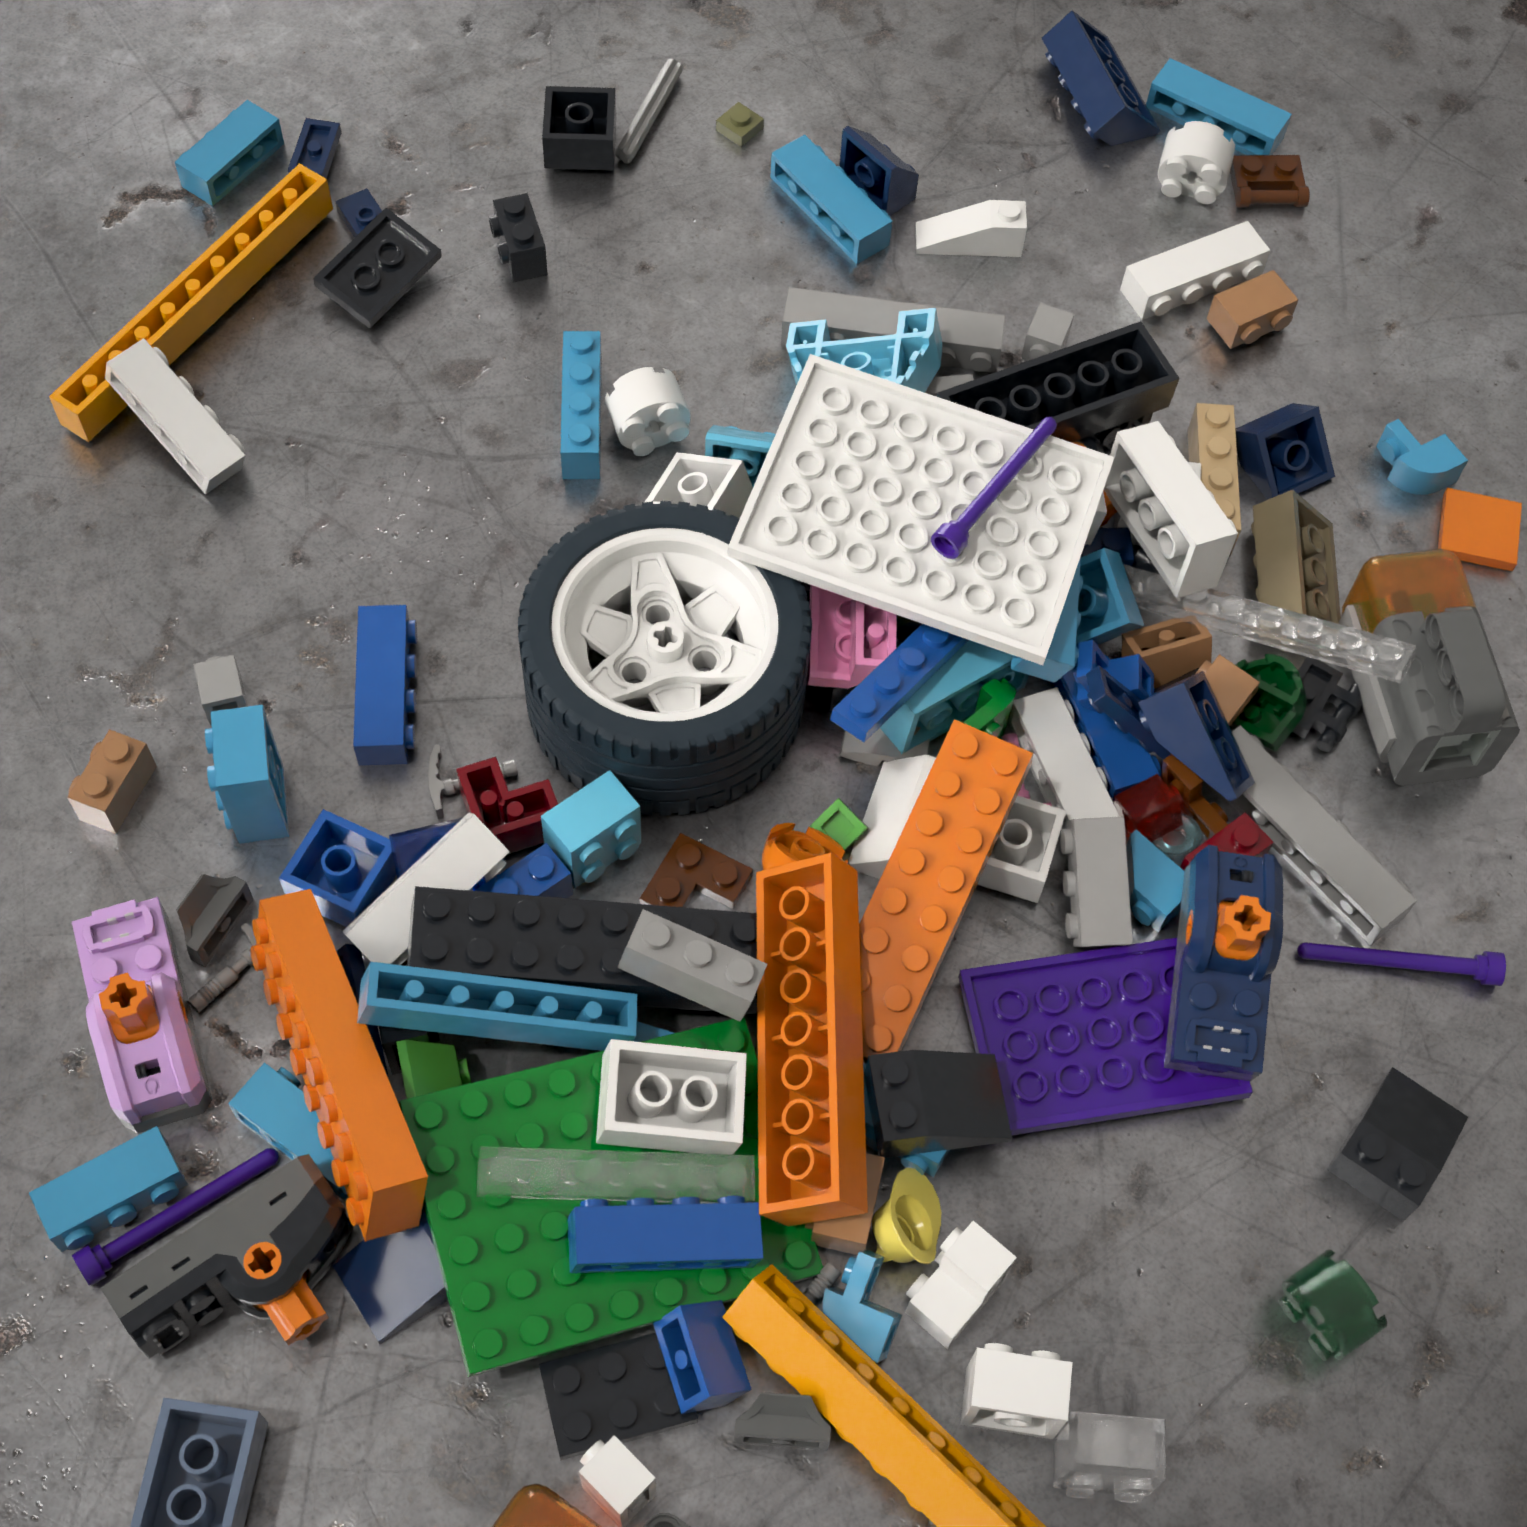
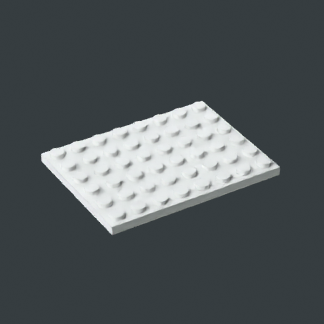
[727,354,1114,665]

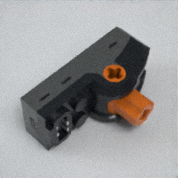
[100,1154,354,1359]

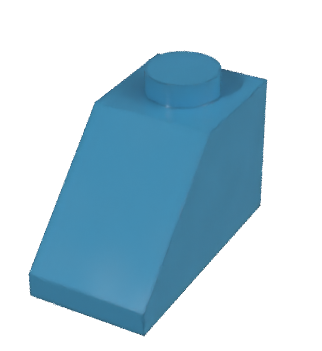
[1126,830,1184,933]

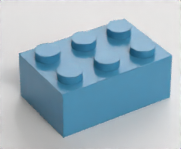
[205,705,289,844]

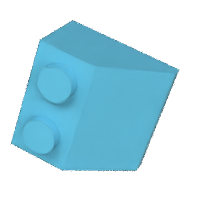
[705,425,776,487]

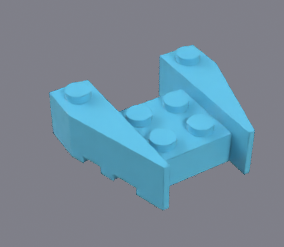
[786,308,943,393]

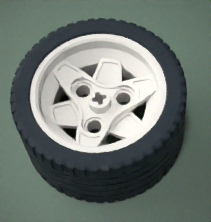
[518,501,812,816]

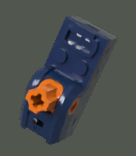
[1164,845,1283,1081]

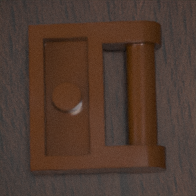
[1230,155,1310,208]

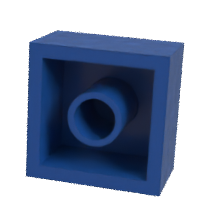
[279,809,403,927]

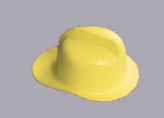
[872,1168,942,1265]

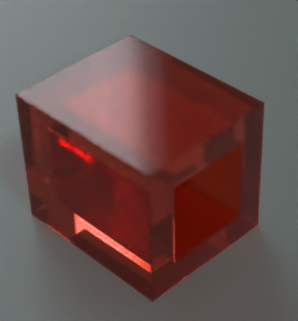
[1115,774,1184,842]

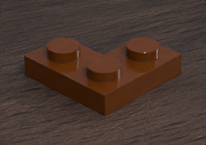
[1161,754,1228,840]
[639,833,753,909]

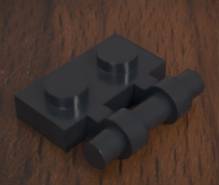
[1292,655,1362,752]

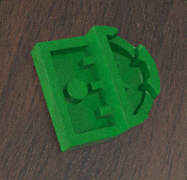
[964,677,1016,739]

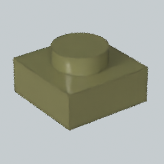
[716,102,764,147]

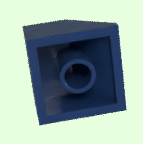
[839,126,919,216]
[1235,403,1335,500]

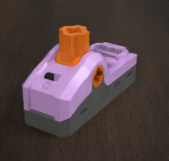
[71,897,212,1133]

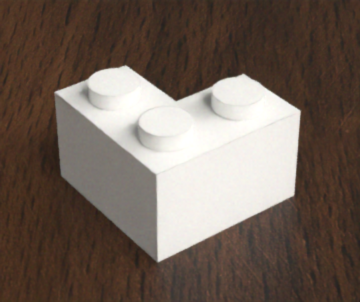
[905,1221,1017,1349]

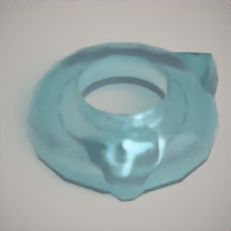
[1148,812,1203,861]

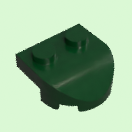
[1230,654,1306,752]

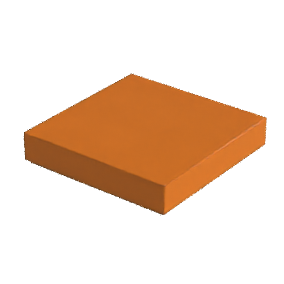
[1437,488,1522,571]

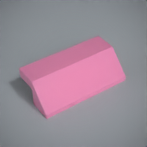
[807,585,897,689]

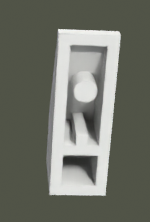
[915,200,1027,257]

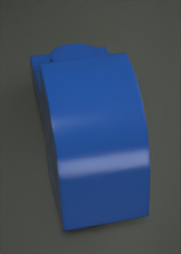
[1073,640,1154,712]

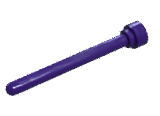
[931,417,1057,559]
[1297,942,1506,986]
[72,1148,279,1287]

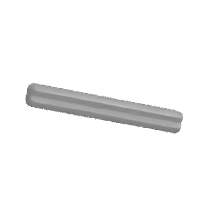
[615,58,683,163]

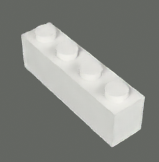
[1120,221,1271,320]
[105,338,245,495]
[1008,687,1124,832]
[343,812,510,965]

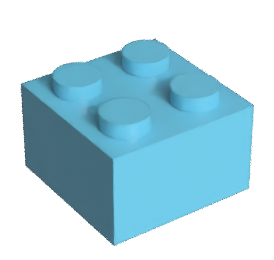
[541,770,641,888]

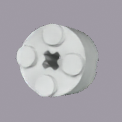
[1158,121,1235,204]
[605,367,690,456]

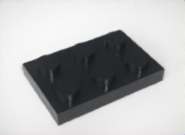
[313,208,442,329]
[539,1332,698,1460]

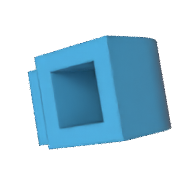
[1376,419,1468,495]
[822,1250,902,1363]

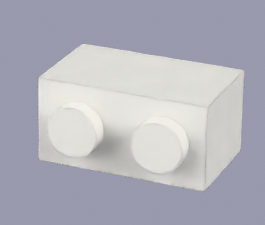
[579,1435,657,1527]

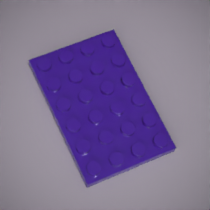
[958,938,1253,1135]

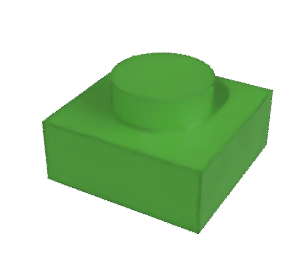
[809,798,868,851]

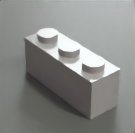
[1060,817,1132,947]
[617,909,767,1022]

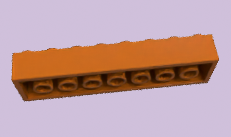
[859,719,1033,1061]
[756,853,868,1226]
[251,889,428,1242]

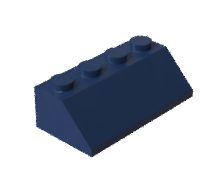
[1042,10,1160,146]

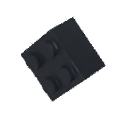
[542,86,617,170]

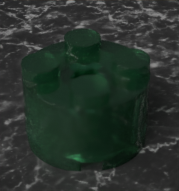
[1278,1249,1387,1361]

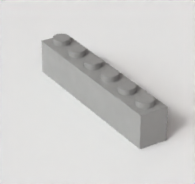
[781,287,1005,372]
[1224,725,1417,946]

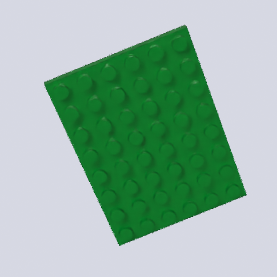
[399,1016,823,1377]

